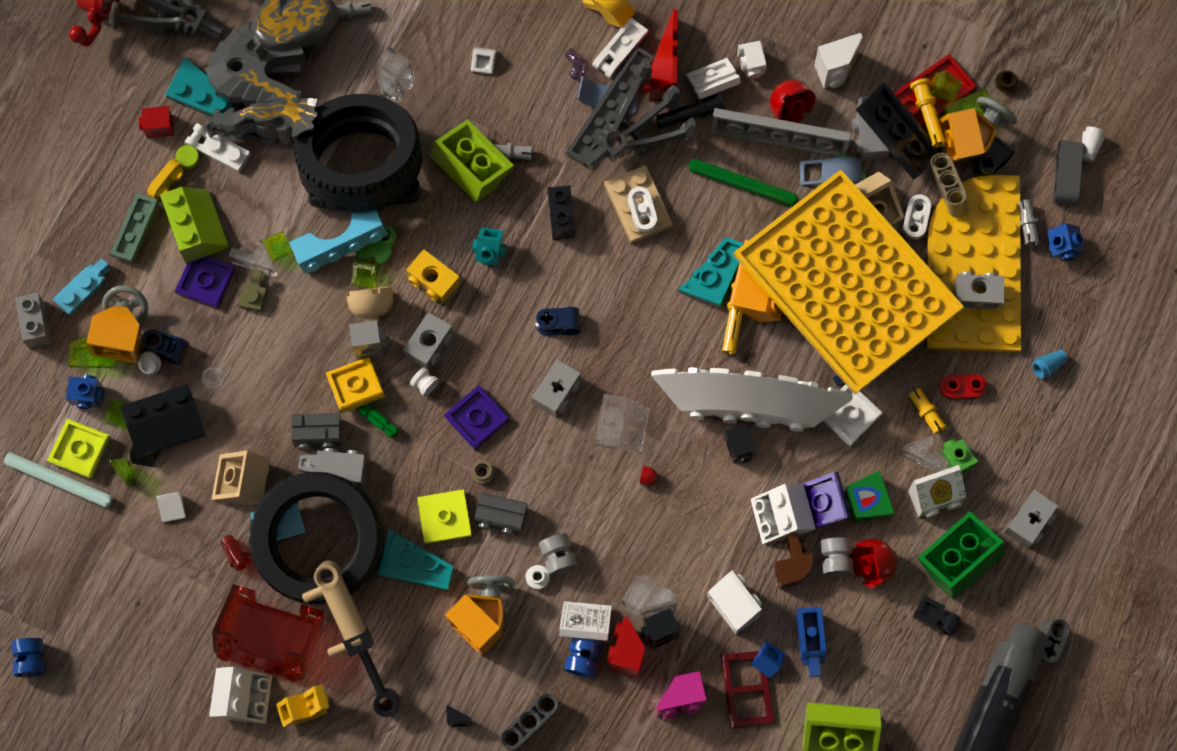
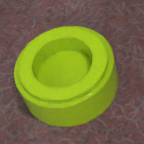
[175,145,200,169]

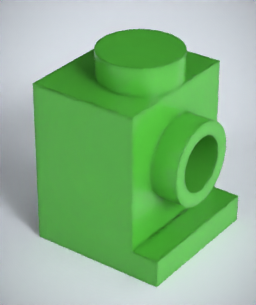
[940,438,978,474]

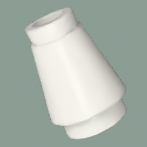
[1082,127,1105,162]

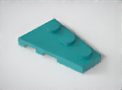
[678,237,744,308]
[378,529,454,591]

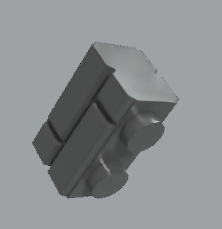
[292,413,342,450]
[474,492,528,536]

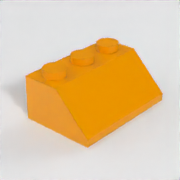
[729,240,782,322]

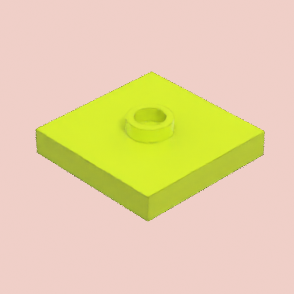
[47,418,111,479]
[417,489,472,545]

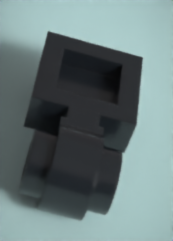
[912,595,961,636]

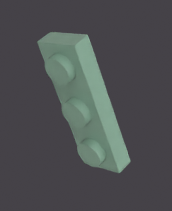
[110,193,159,264]

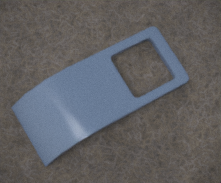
[577,76,639,114]
[800,157,862,186]

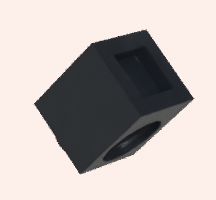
[724,424,756,464]

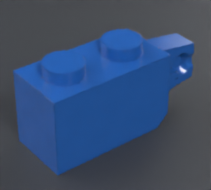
[795,607,826,678]

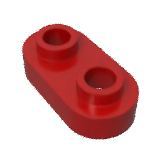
[939,374,987,400]

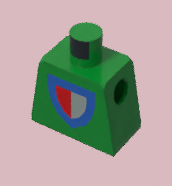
[844,471,894,523]

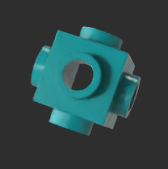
[472,227,507,266]

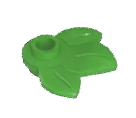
[356,226,396,264]

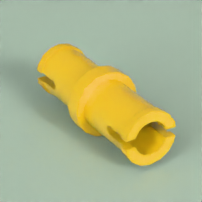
[909,388,947,435]

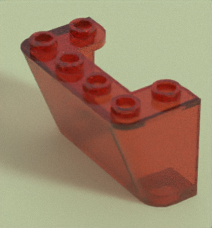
[212,584,324,682]

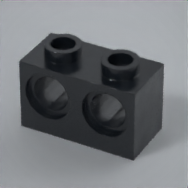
[547,185,575,240]
[641,608,680,649]

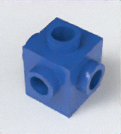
[1047,223,1084,261]
[66,375,105,410]

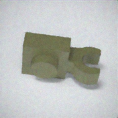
[238,268,267,312]

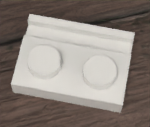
[686,58,741,99]

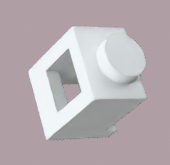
[737,41,766,79]

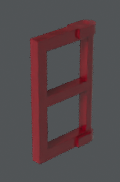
[720,651,774,729]

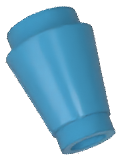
[1032,349,1068,379]

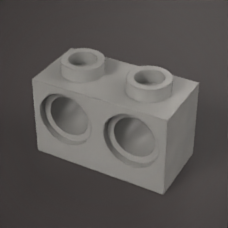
[15,292,52,349]

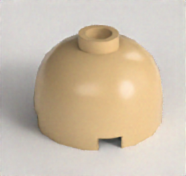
[346,287,393,322]

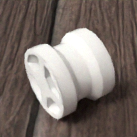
[410,367,439,397]

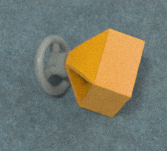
[939,97,1017,163]
[86,285,148,364]
[445,575,515,656]

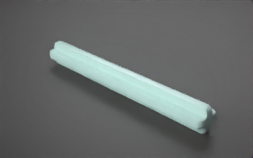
[4,452,113,508]

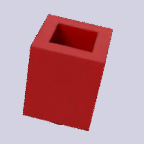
[138,106,174,138]

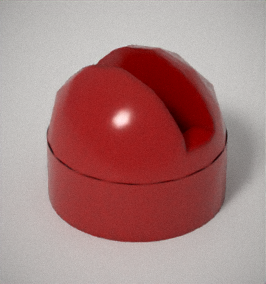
[639,466,657,486]

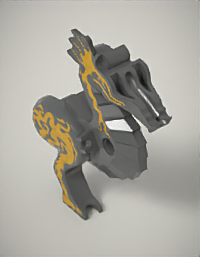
[205,0,339,146]

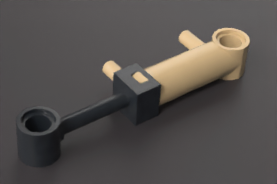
[302,561,400,717]

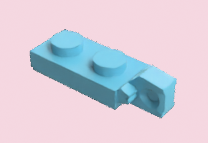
[53,259,111,316]

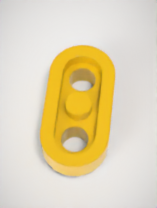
[147,159,184,200]

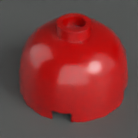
[769,79,816,123]
[852,539,897,588]

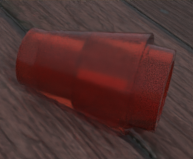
[220,535,252,571]

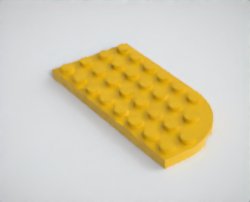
[926,175,1021,353]

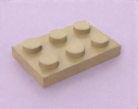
[604,165,673,244]

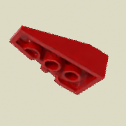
[645,9,678,101]

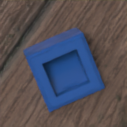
[752,640,785,678]

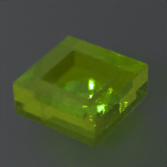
[262,231,293,263]

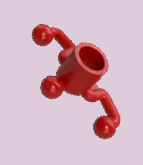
[69,0,125,47]

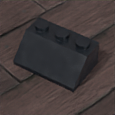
[120,384,206,458]

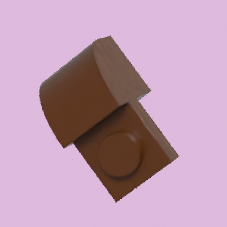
[774,532,813,589]

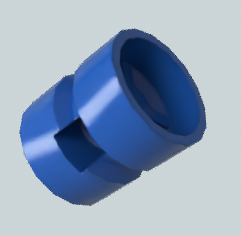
[564,637,602,678]
[11,638,45,677]

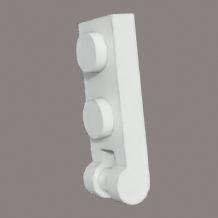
[592,18,648,79]
[184,124,251,173]

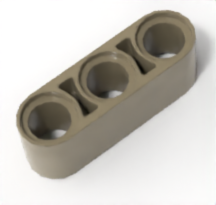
[931,153,969,218]

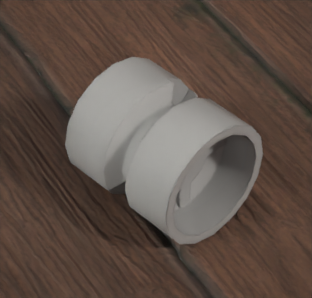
[539,533,578,576]
[821,537,854,577]

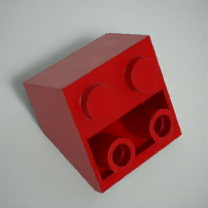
[607,617,645,679]

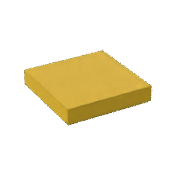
[326,356,385,414]

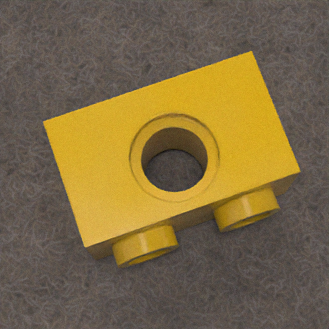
[406,249,461,304]

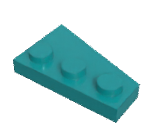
[165,57,237,117]

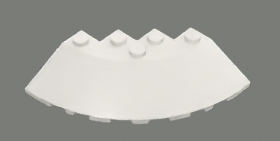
[651,368,853,432]

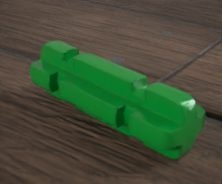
[358,404,399,438]

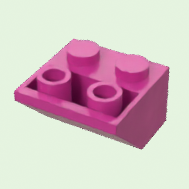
[656,671,706,720]

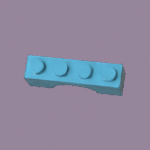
[289,209,388,274]

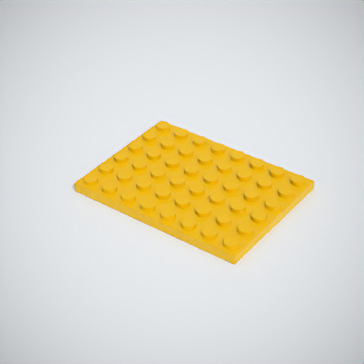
[733,169,964,395]

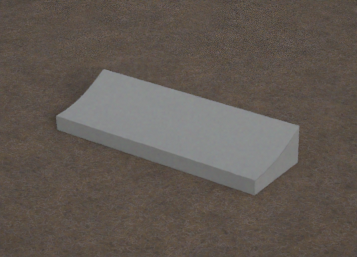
[711,108,851,157]

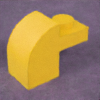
[582,0,636,28]
[276,685,329,727]

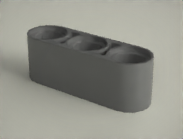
[1053,140,1083,205]
[501,693,559,751]

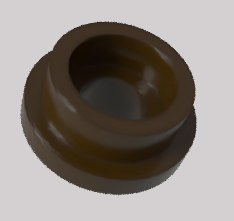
[995,70,1018,93]

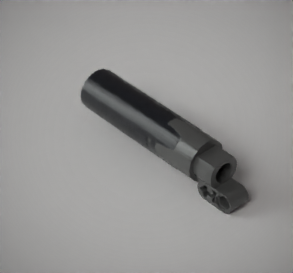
[953,619,1070,751]

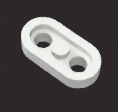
[628,187,657,233]
[902,194,931,240]

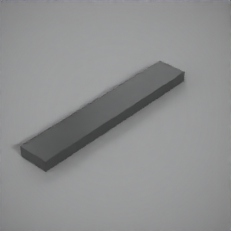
[565,46,655,166]

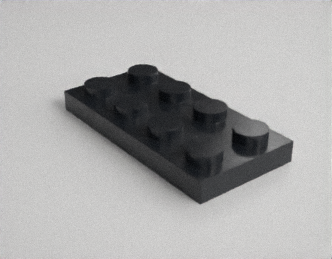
[855,82,942,180]

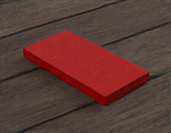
[894,54,978,128]

